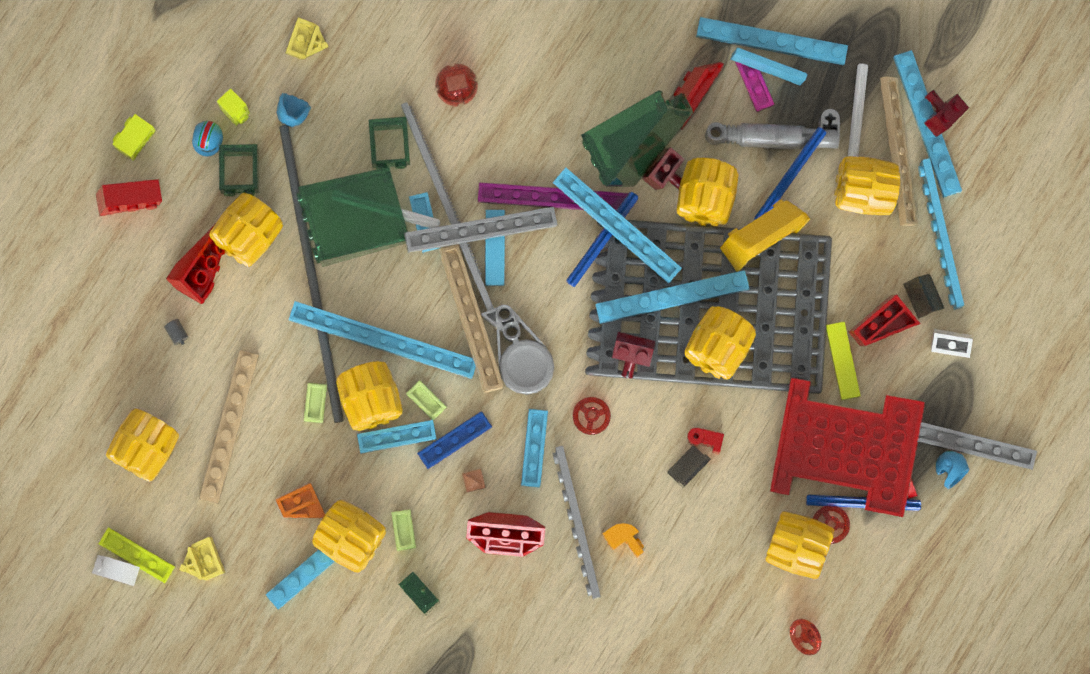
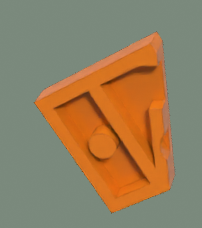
[276,483,325,518]

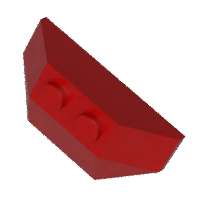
[673,62,724,130]
[466,512,545,557]

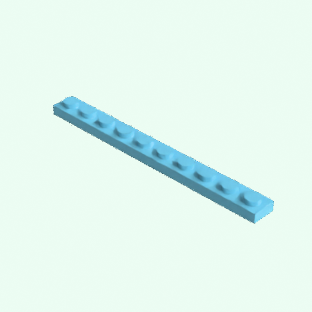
[289,301,476,379]

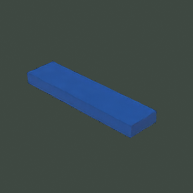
[417,411,492,469]

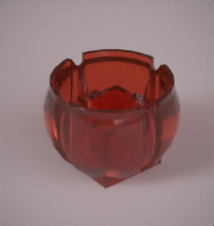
[435,63,478,107]

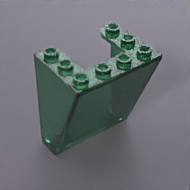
[581,90,693,187]
[296,167,408,267]

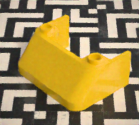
[720,199,810,272]

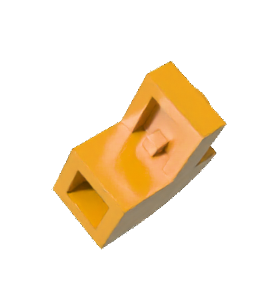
[602,523,644,558]

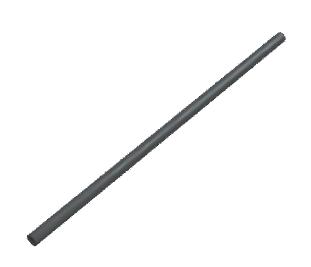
[279,125,344,423]

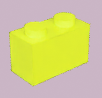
[217,88,250,126]
[112,114,156,161]

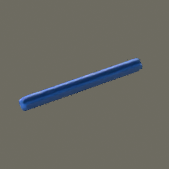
[754,127,826,220]
[566,192,638,287]
[806,495,921,511]

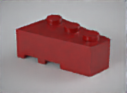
[96,179,162,217]
[848,294,921,346]

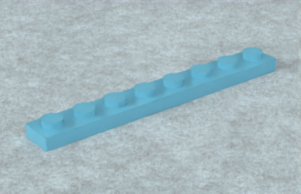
[696,17,848,65]
[893,50,962,198]
[918,158,964,310]
[553,168,682,283]
[595,270,749,324]

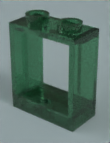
[368,117,410,170]
[219,144,259,196]
[398,572,440,616]

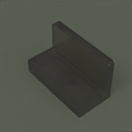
[903,274,944,319]
[667,445,711,488]

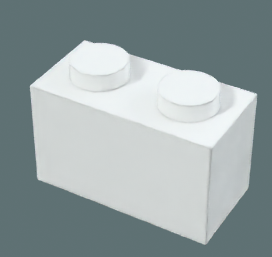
[931,329,973,358]

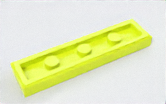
[826,322,861,401]
[98,527,175,583]

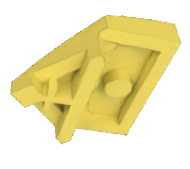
[285,17,329,60]
[179,537,225,580]

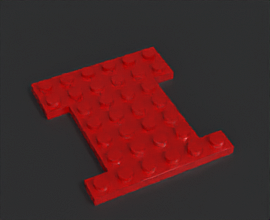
[770,378,925,517]

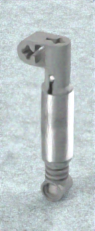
[705,109,840,150]

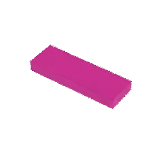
[735,61,774,112]

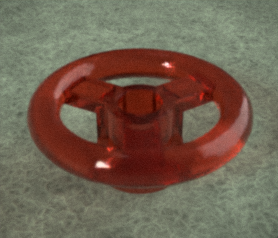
[572,397,611,435]
[813,506,850,544]
[790,619,822,656]

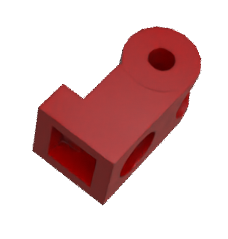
[687,428,724,454]

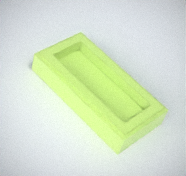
[406,380,447,421]
[304,383,327,423]
[391,509,416,551]

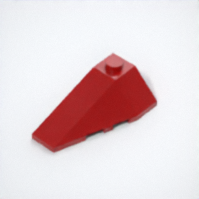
[166,223,225,304]

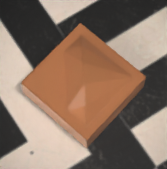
[462,469,486,493]

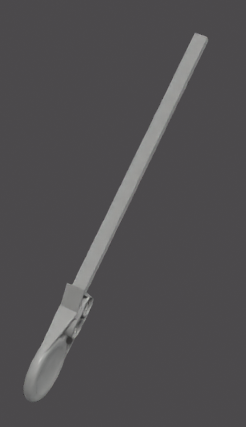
[401,102,555,395]

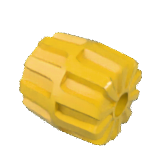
[834,156,900,215]
[677,158,739,226]
[210,193,283,267]
[684,306,756,380]
[336,361,403,431]
[106,408,179,481]
[312,499,386,573]
[765,511,834,579]

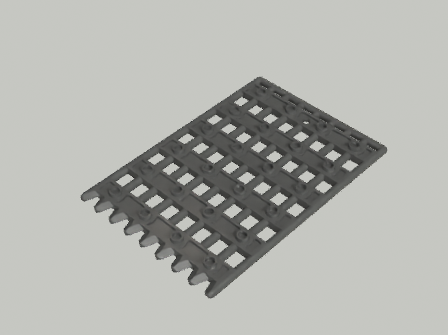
[585,220,832,394]

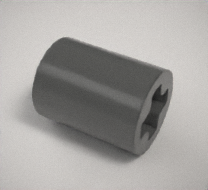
[164,319,189,345]

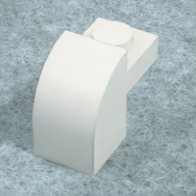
[92,555,140,586]

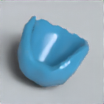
[276,93,311,127]

